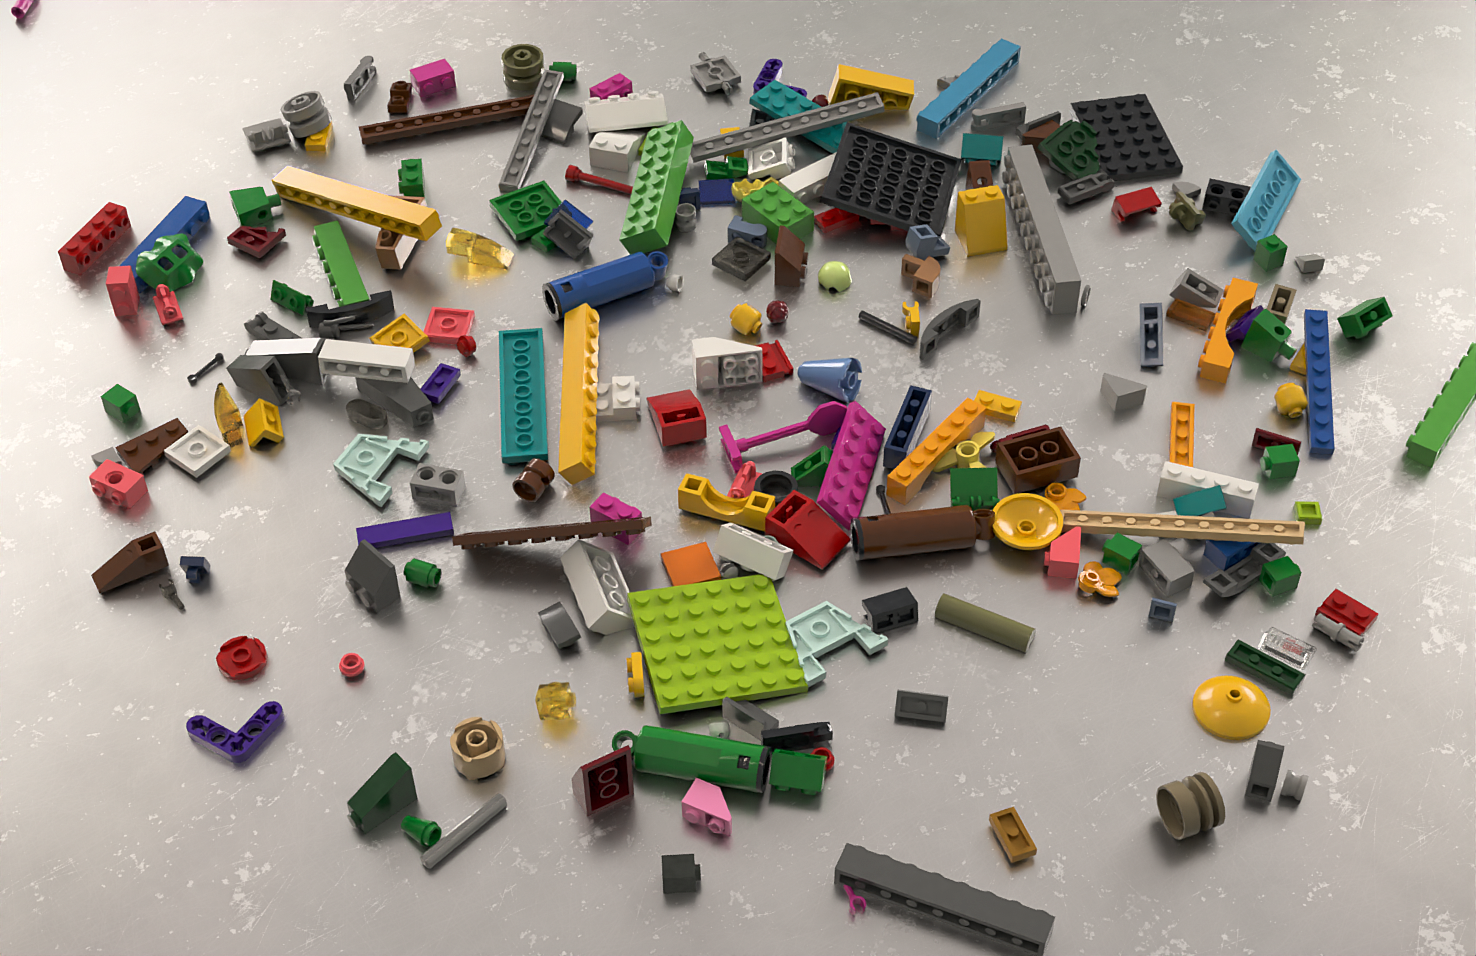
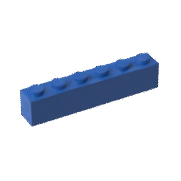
[120,196,210,294]

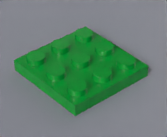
[489,180,572,241]

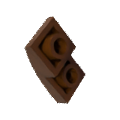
[387,81,412,113]

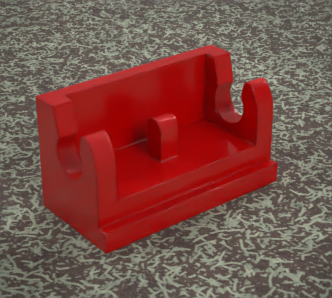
[1111,186,1162,222]

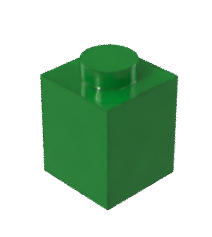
[1253,234,1288,272]
[100,384,141,423]
[1260,444,1300,480]
[1102,532,1142,575]
[1259,556,1302,597]

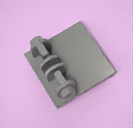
[242,118,291,152]

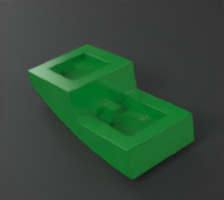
[704,156,748,180]

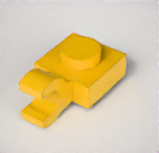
[902,301,920,338]

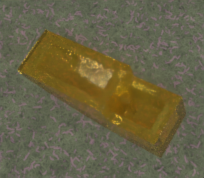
[446,227,514,270]
[214,382,243,448]

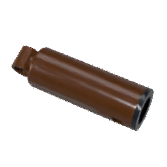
[850,505,995,561]

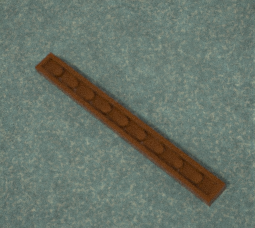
[358,95,534,145]

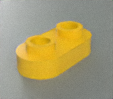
[626,652,645,698]

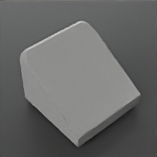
[1295,254,1325,273]

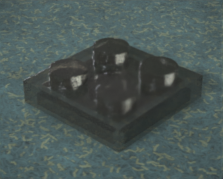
[712,236,771,282]

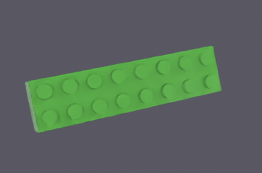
[619,120,694,254]

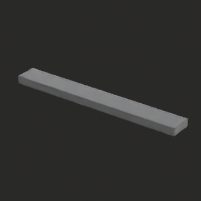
[498,70,564,191]

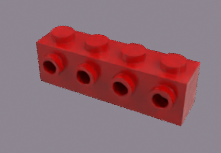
[58,202,131,276]

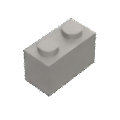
[1139,539,1195,597]

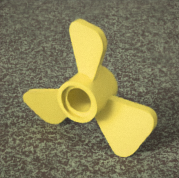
[932,432,995,472]

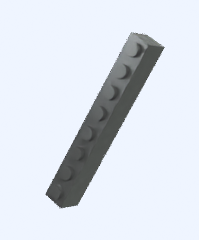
[834,843,1055,956]

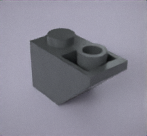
[1245,740,1285,802]

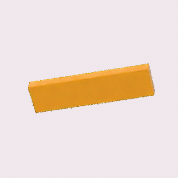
[1169,402,1195,467]

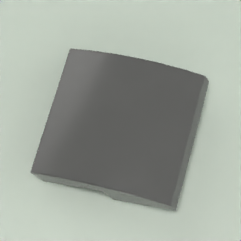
[541,99,583,144]

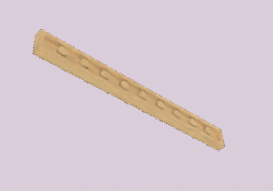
[1060,510,1305,545]

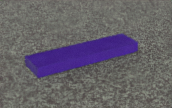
[356,512,454,548]

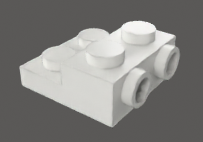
[748,137,796,180]
[596,376,641,422]

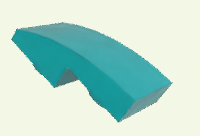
[1173,485,1227,516]

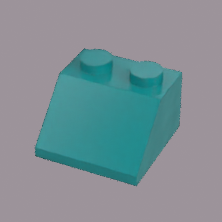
[961,133,1004,166]

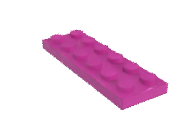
[816,401,886,531]

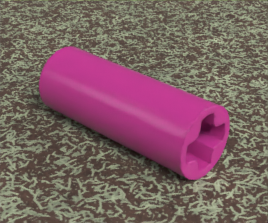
[11,0,35,18]

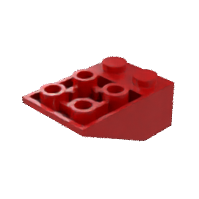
[646,389,707,447]
[765,490,851,570]

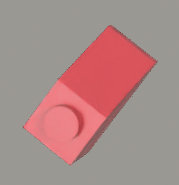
[1044,527,1081,579]

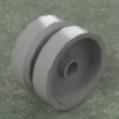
[280,91,332,137]

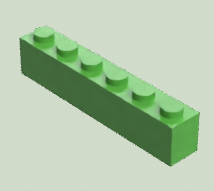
[312,220,370,307]

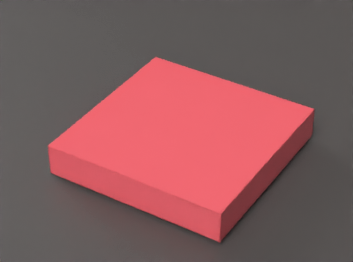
[423,307,475,345]

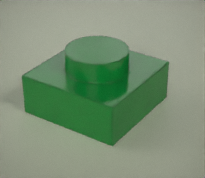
[531,227,557,253]

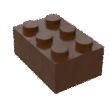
[995,426,1081,494]

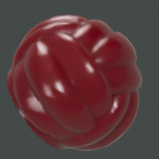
[766,300,789,323]

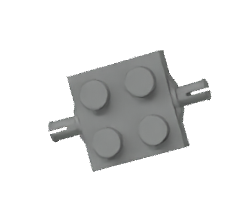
[690,52,741,94]

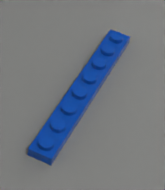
[1304,309,1335,455]

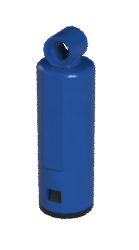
[542,251,668,320]

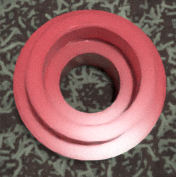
[339,653,365,677]

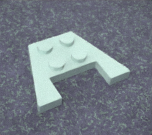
[333,434,429,507]
[785,601,888,687]

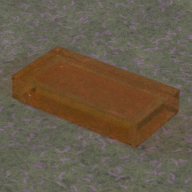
[1166,298,1216,332]

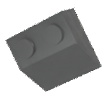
[344,539,401,613]

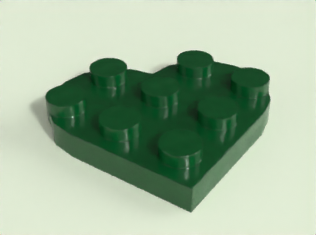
[1037,120,1100,181]

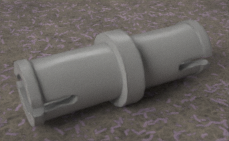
[1312,613,1365,652]

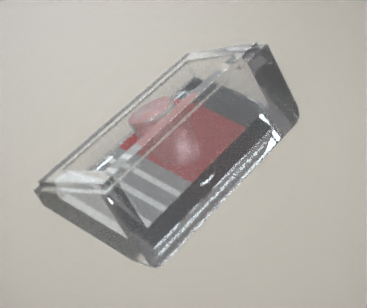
[1259,627,1317,670]

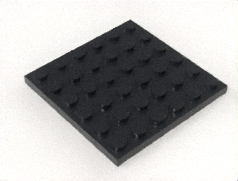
[820,122,962,236]

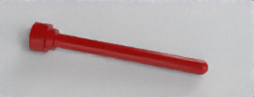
[565,165,633,194]

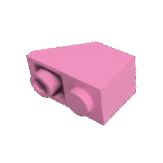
[681,778,732,837]

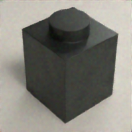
[661,854,701,894]

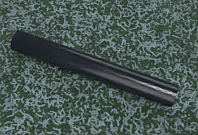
[858,310,917,345]

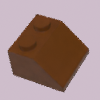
[774,225,808,287]

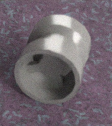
[675,203,696,232]

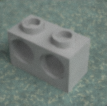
[410,463,466,507]

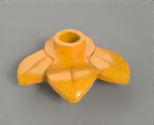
[1044,483,1087,510]
[1078,561,1122,597]

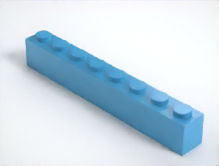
[916,38,1021,139]

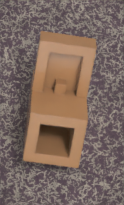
[901,254,941,298]

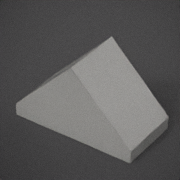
[1100,373,1147,412]

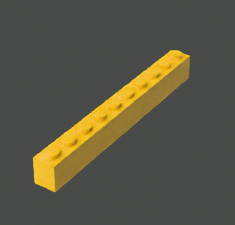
[271,166,442,241]
[558,303,600,485]

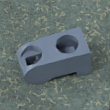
[727,215,767,249]

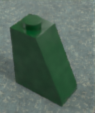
[347,752,418,834]

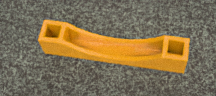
[1198,278,1258,384]
[886,397,986,505]

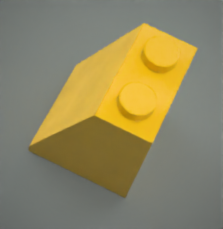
[955,185,1008,257]

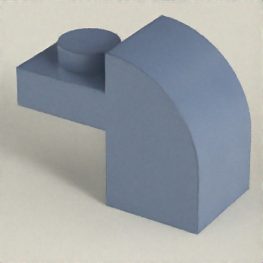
[906,224,950,261]

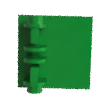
[950,467,1000,511]

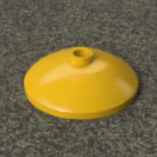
[992,493,1063,550]
[1192,675,1271,740]

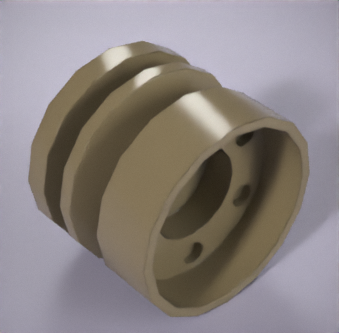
[1156,772,1226,840]

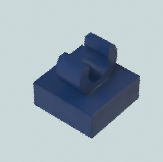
[679,187,701,210]
[179,556,211,584]

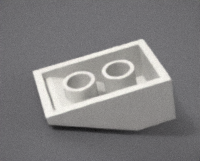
[589,129,647,173]

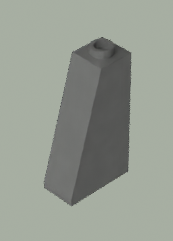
[245,338,329,385]
[355,377,434,428]

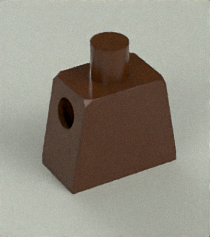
[965,160,993,190]

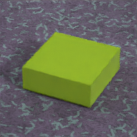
[1294,501,1323,525]

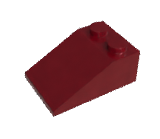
[571,745,634,817]

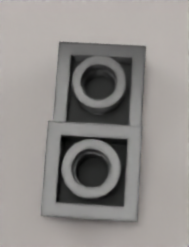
[538,601,582,649]

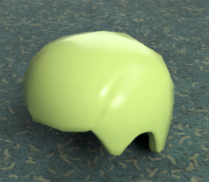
[818,261,852,292]

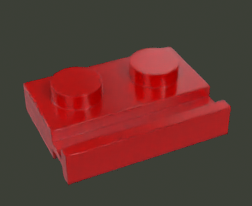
[755,340,794,383]
[1315,589,1379,636]

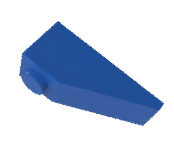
[1203,539,1261,571]

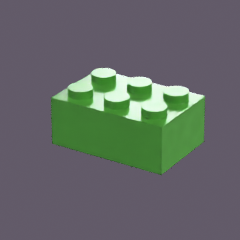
[742,182,814,244]

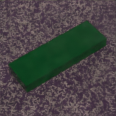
[1225,639,1306,696]

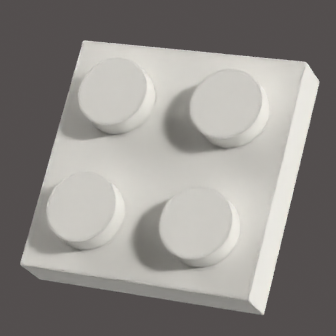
[164,425,231,478]

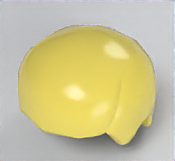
[731,178,764,203]

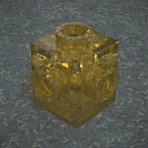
[535,682,577,720]

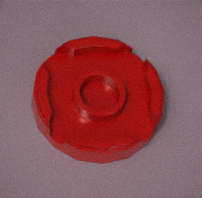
[216,636,268,680]

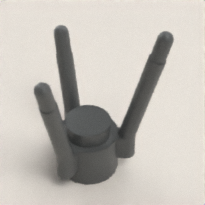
[319,316,374,340]

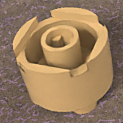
[450,717,505,780]

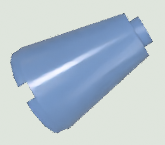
[797,358,862,402]

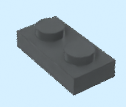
[894,689,949,723]

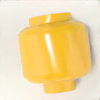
[729,303,762,336]
[1274,383,1308,418]

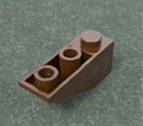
[91,531,169,594]

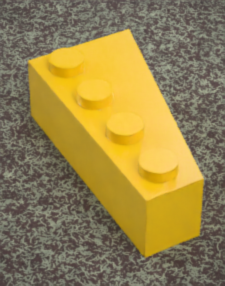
[828,64,914,110]

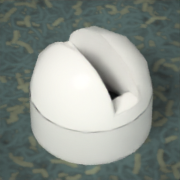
[666,274,684,292]
[709,722,730,739]

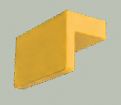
[244,398,284,447]

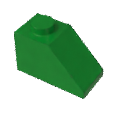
[791,445,833,487]

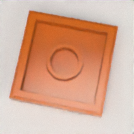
[660,542,721,587]

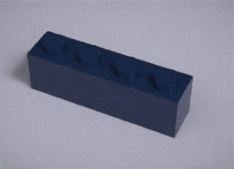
[883,385,932,469]

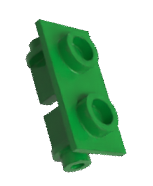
[270,280,314,315]

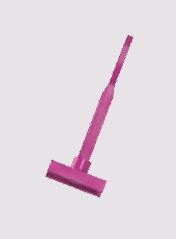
[719,401,847,474]

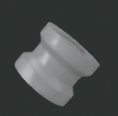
[1280,770,1309,801]

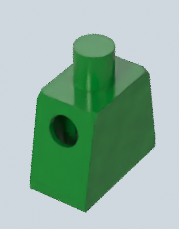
[229,186,282,227]
[1241,308,1297,362]

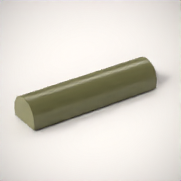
[935,593,1036,653]

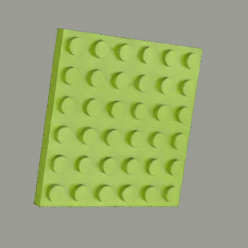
[627,574,809,714]

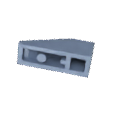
[1139,303,1163,367]

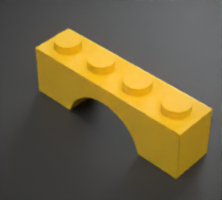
[678,473,775,531]

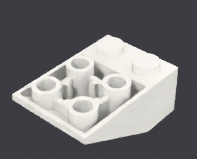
[692,337,762,390]

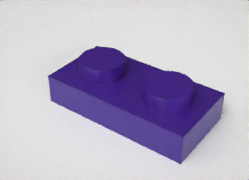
[1226,305,1264,342]
[420,363,461,404]

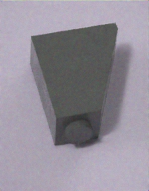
[226,355,296,405]

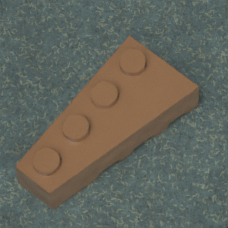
[375,195,427,270]

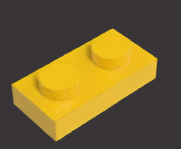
[305,121,333,151]
[974,390,1022,423]

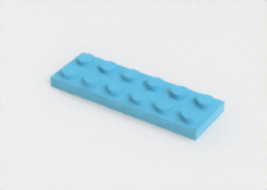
[1231,149,1301,252]

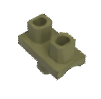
[1169,191,1206,230]

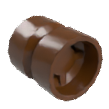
[512,459,555,503]

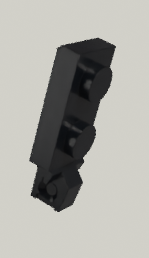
[761,722,833,754]

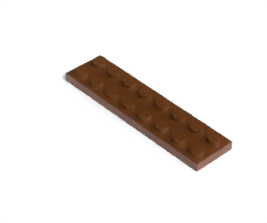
[452,516,652,550]

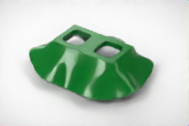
[136,233,203,292]

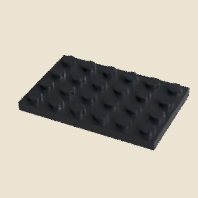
[1070,94,1183,181]

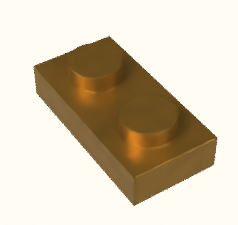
[989,807,1037,863]

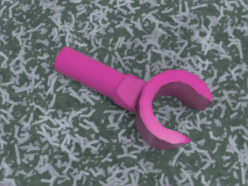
[843,885,866,915]

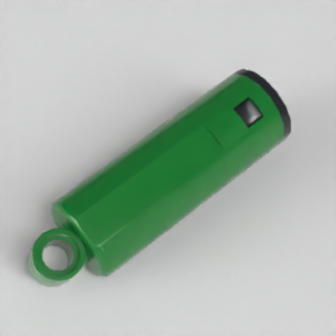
[612,725,772,793]

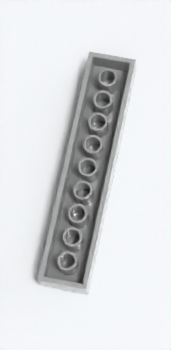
[1002,145,1081,315]

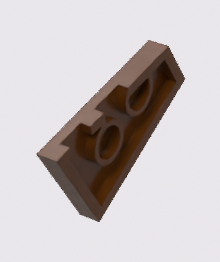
[115,418,188,475]

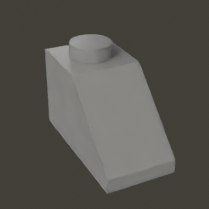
[1169,268,1224,308]

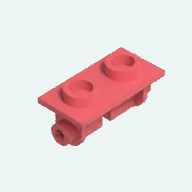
[153,284,183,325]
[727,461,762,498]

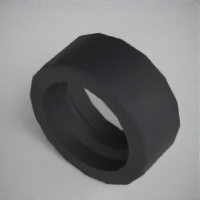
[754,470,798,507]

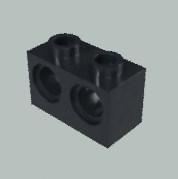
[1202,178,1251,216]

